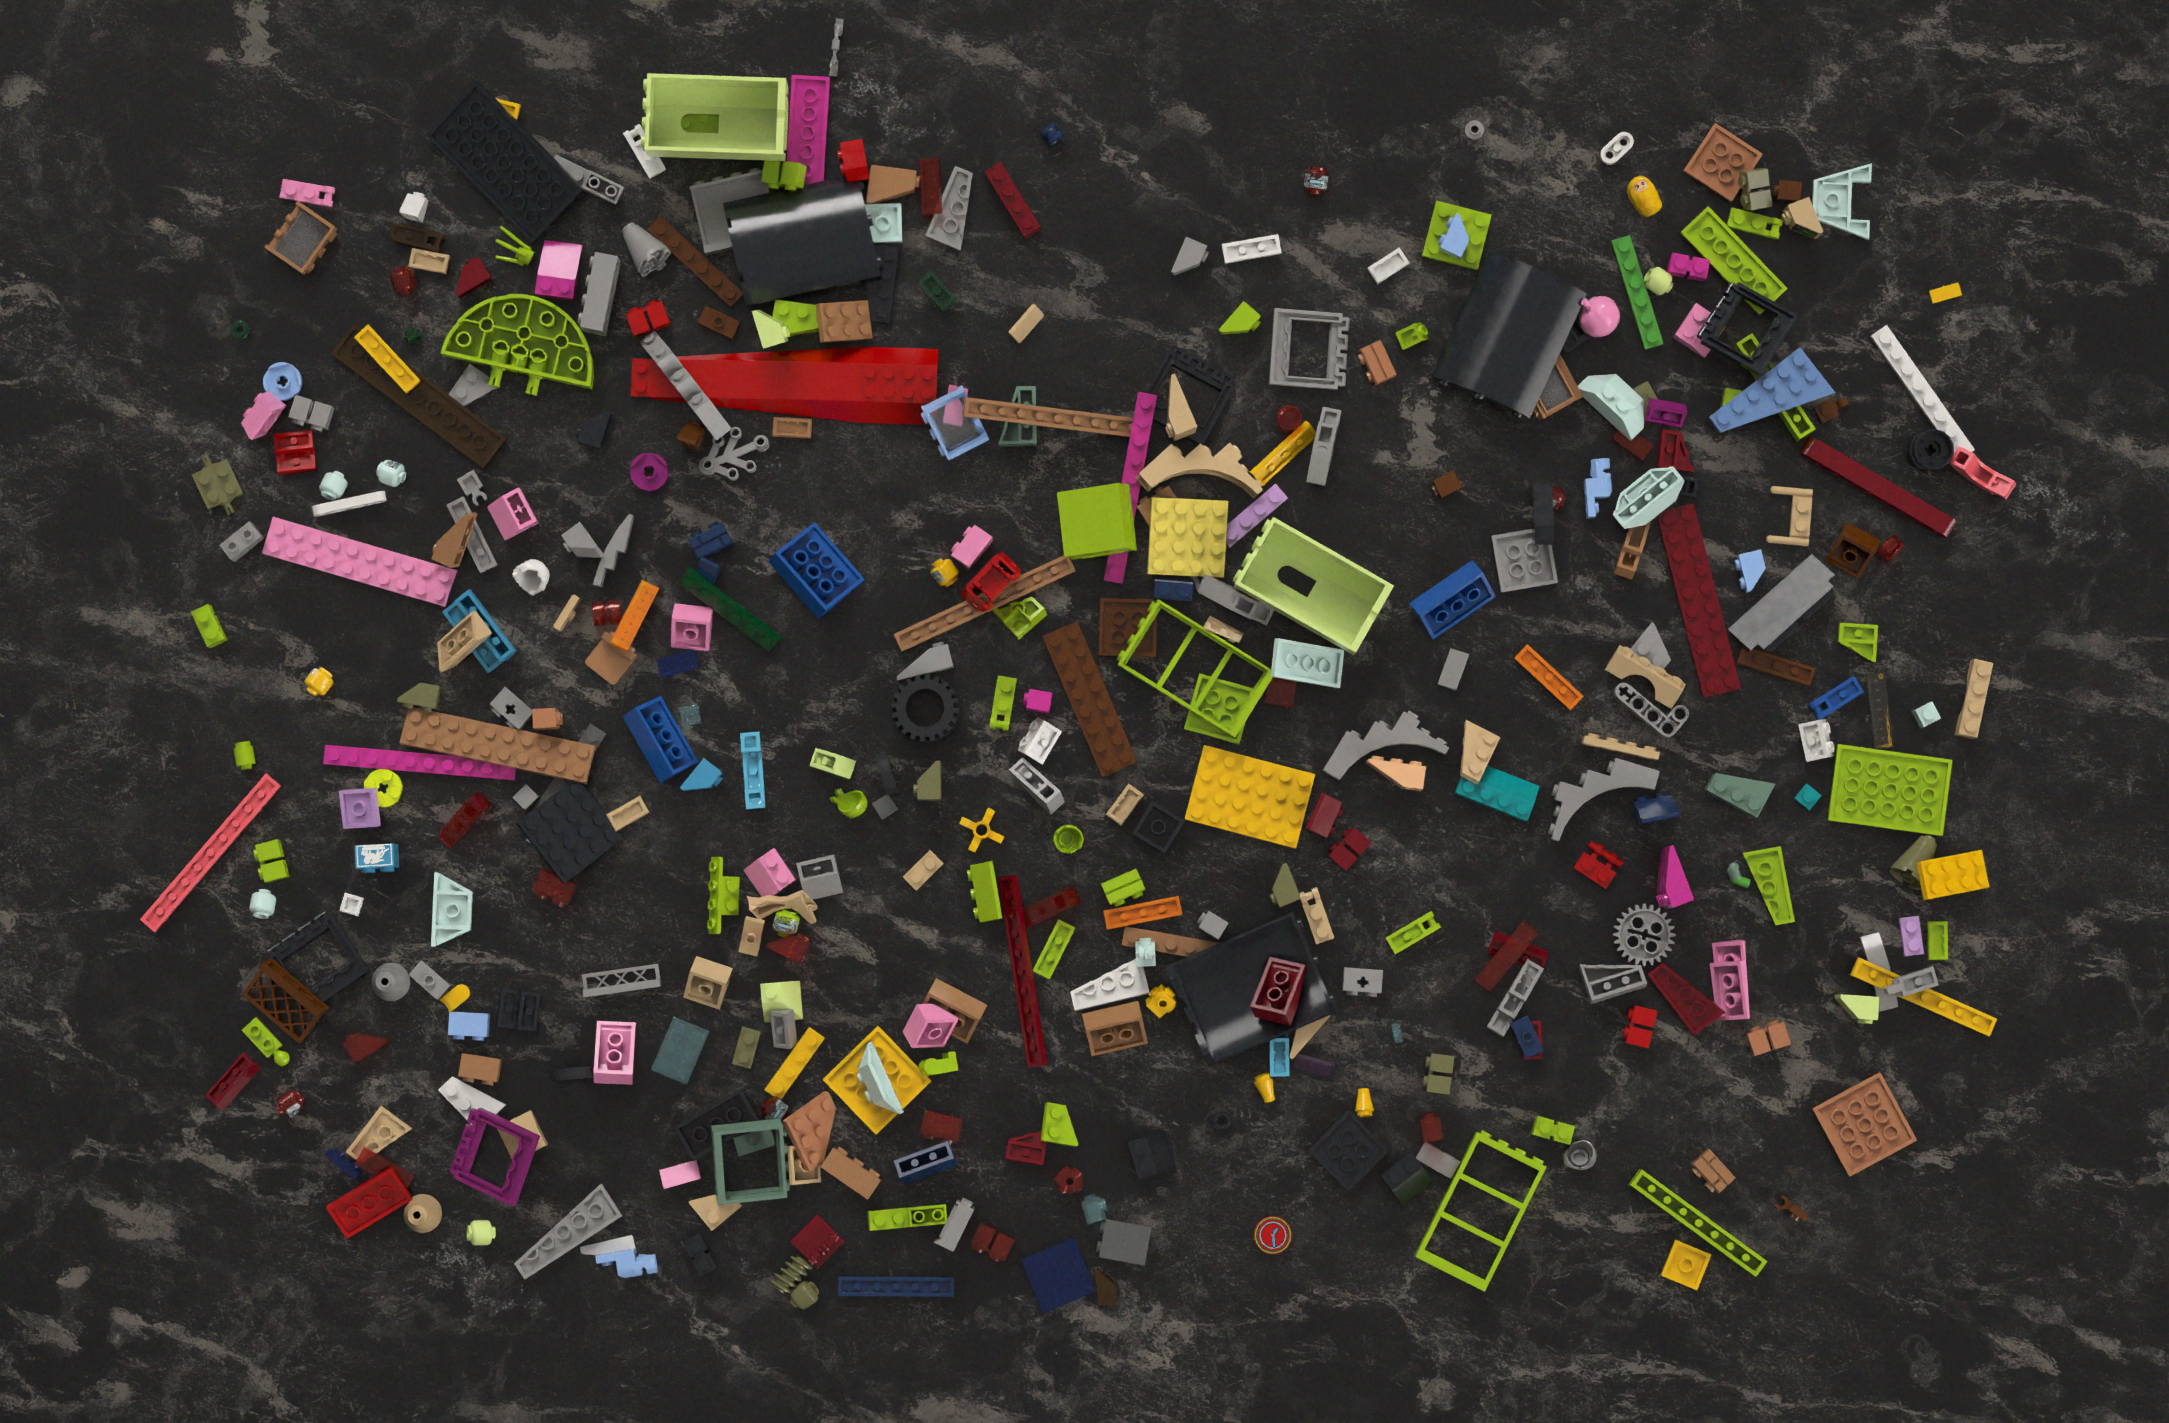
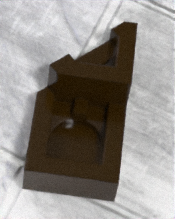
[1094,1267,1118,1306]

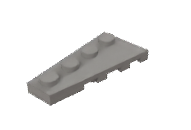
[925,166,973,251]

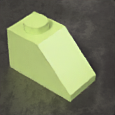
[810,748,856,779]

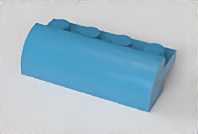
[442,589,517,673]

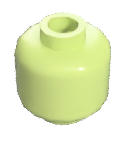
[1644,267,1673,295]
[467,1220,496,1246]

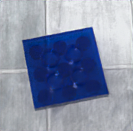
[1021,1237,1096,1313]

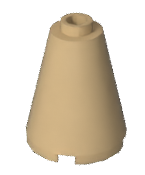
[403,1194,442,1233]

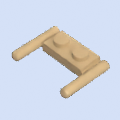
[1766,486,1813,546]

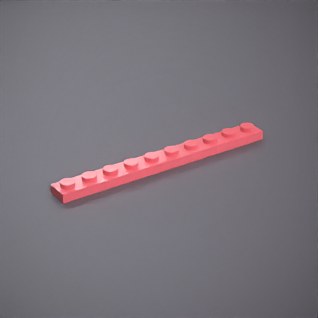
[140,773,281,932]

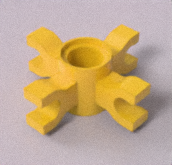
[959,808,1004,853]

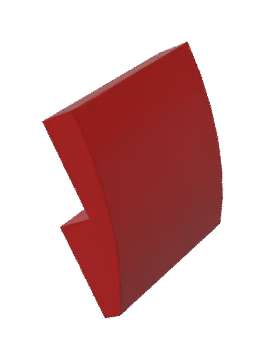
[274,430,317,475]

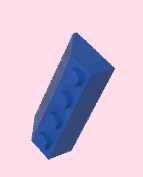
[1409,561,1496,639]
[623,696,699,783]

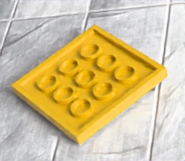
[822,1026,931,1135]

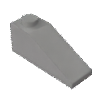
[897,642,954,682]
[1009,757,1065,814]

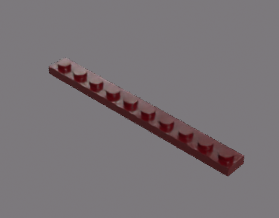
[998,875,1047,1068]

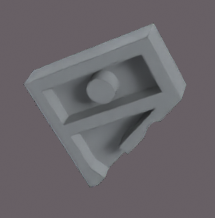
[449,364,501,407]
[1631,622,1671,669]

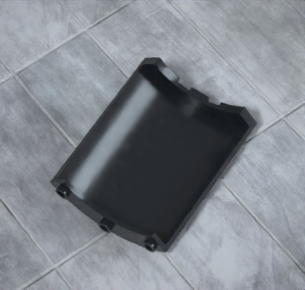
[723,176,883,306]
[1432,252,1587,419]
[1165,912,1337,1067]

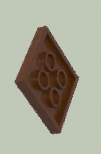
[1098,598,1158,657]

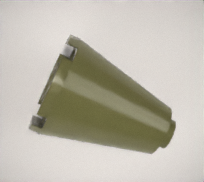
[1890,835,1937,890]

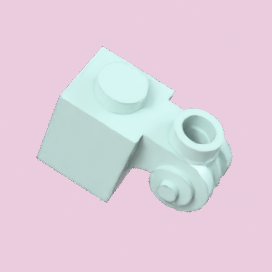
[1135,938,1156,967]

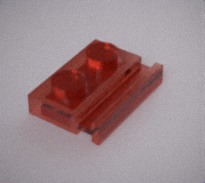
[1265,666,1297,708]

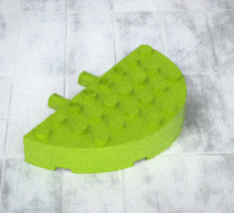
[441,294,594,396]

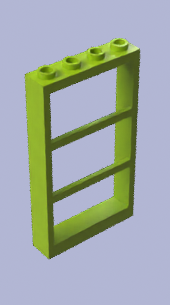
[1116,599,1273,739]
[1414,1130,1546,1292]

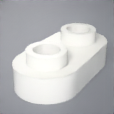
[1600,132,1634,165]

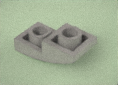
[1416,1142,1461,1179]

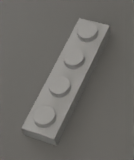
[447,496,498,573]

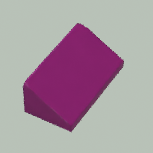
[1645,398,1687,428]

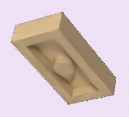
[903,850,944,891]

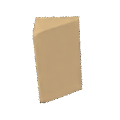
[1009,304,1044,343]

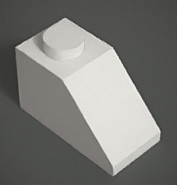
[399,192,428,223]

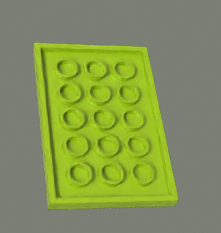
[1827,744,1952,836]

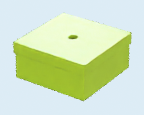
[1057,483,1137,560]

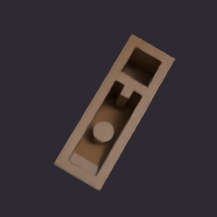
[431,512,477,568]

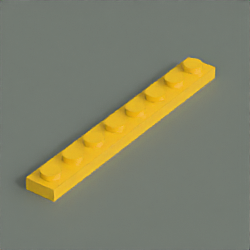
[1850,958,1997,1037]

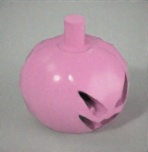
[1578,296,1620,337]

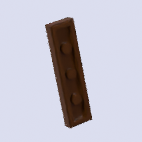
[1736,646,1816,687]

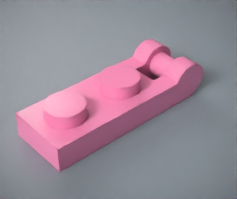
[280,179,336,207]

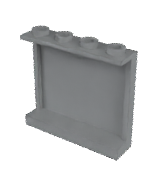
[690,168,770,256]

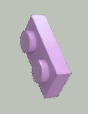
[1899,916,1924,956]

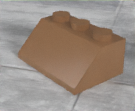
[923,978,987,1043]
[1082,1001,1148,1056]

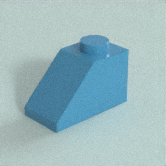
[680,758,723,791]

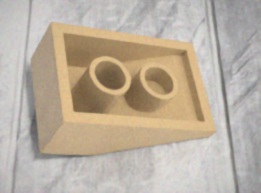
[1165,374,1197,441]

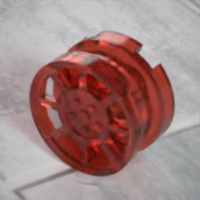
[1876,534,1905,563]

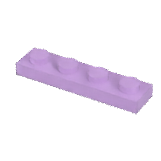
[1226,484,1288,548]

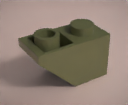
[397,682,442,712]

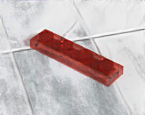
[1475,920,1539,992]

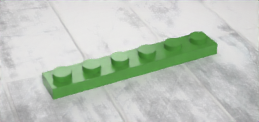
[1611,235,1663,350]

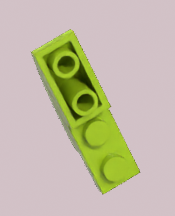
[867,1204,947,1231]

